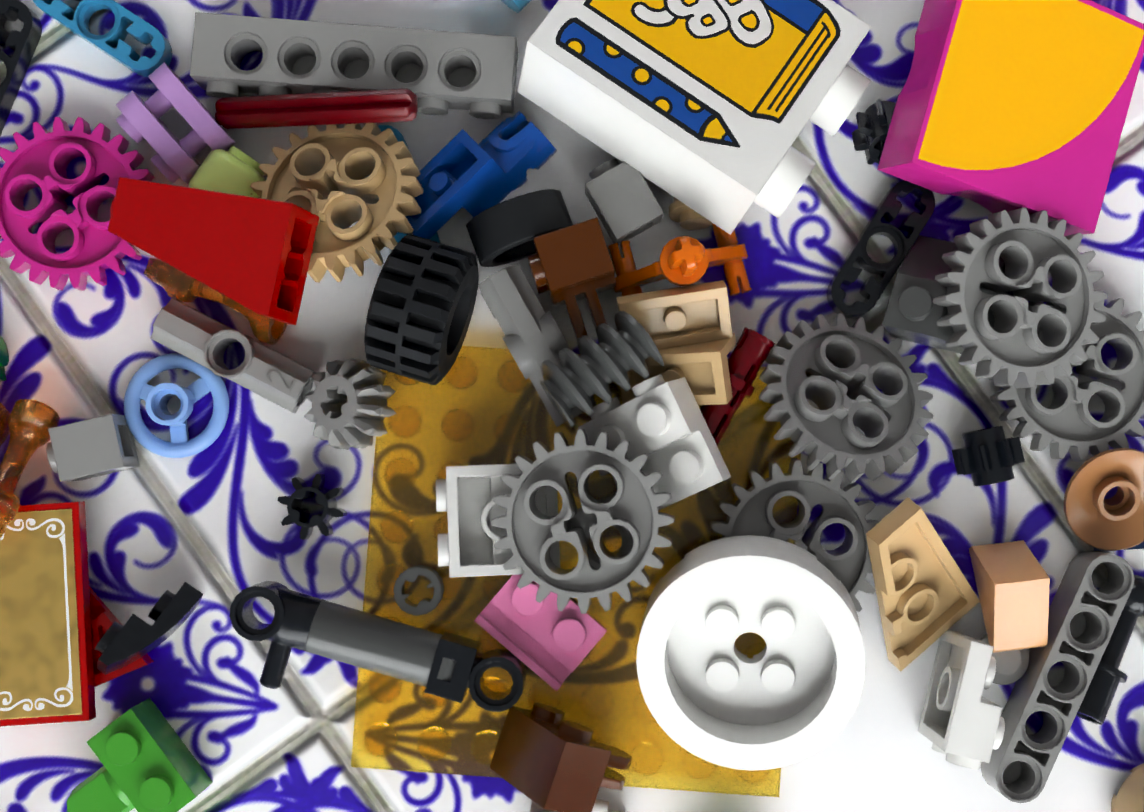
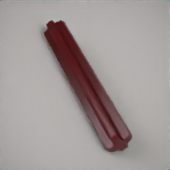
[215,88,418,129]

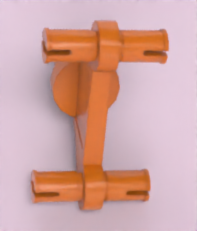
[608,223,752,296]

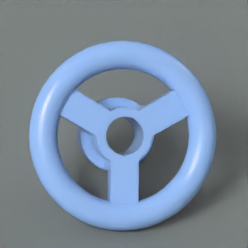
[124,353,229,458]

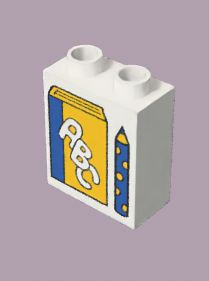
[517,0,872,235]

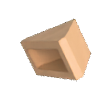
[969,540,1050,653]

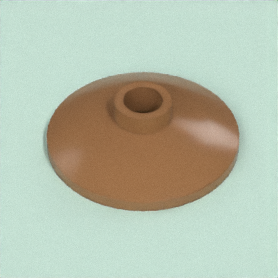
[1064,448,1144,551]

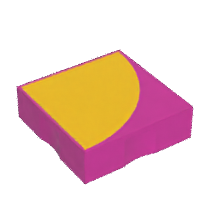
[877,0,1144,237]

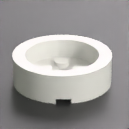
[636,535,866,771]

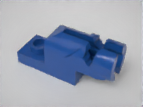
[405,111,557,239]

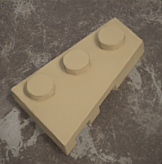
[866,497,980,672]

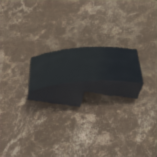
[95,582,203,675]

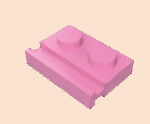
[474,574,607,691]

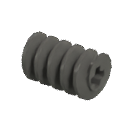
[540,311,664,429]

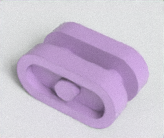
[116,62,236,184]

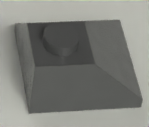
[882,235,1014,354]

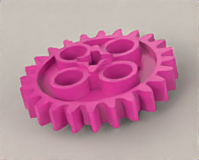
[0,117,155,291]

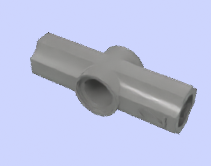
[478,263,597,427]
[151,298,317,413]

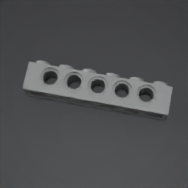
[190,12,518,119]

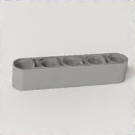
[981,551,1135,803]

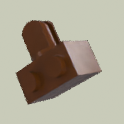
[527,217,616,342]
[489,702,632,812]

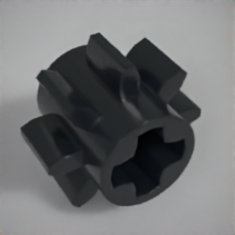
[852,99,896,165]
[952,426,1025,486]
[277,474,347,540]

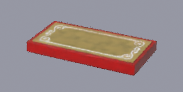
[0,501,96,727]

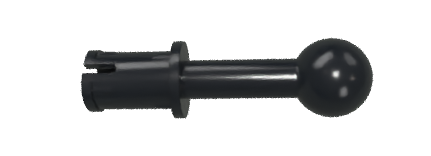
[1076,575,1144,725]

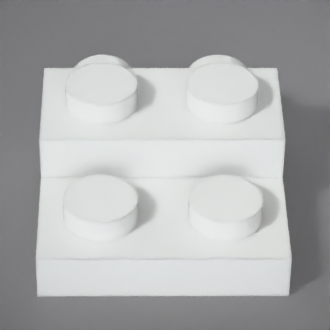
[578,374,731,510]
[436,464,560,578]
[918,630,1005,770]

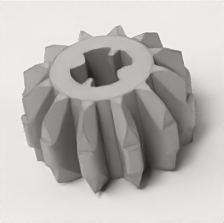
[303,358,397,450]

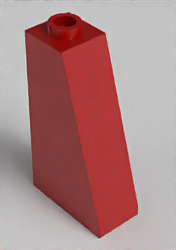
[108,177,319,325]

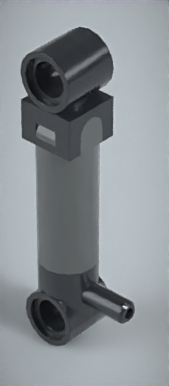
[230,581,526,712]

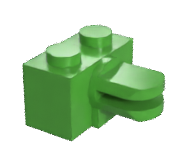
[67,698,213,812]

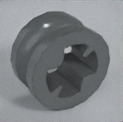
[393,565,444,616]

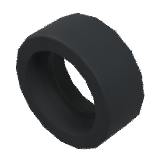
[466,189,573,267]

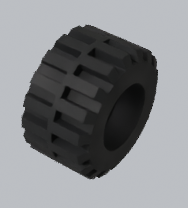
[364,234,479,385]

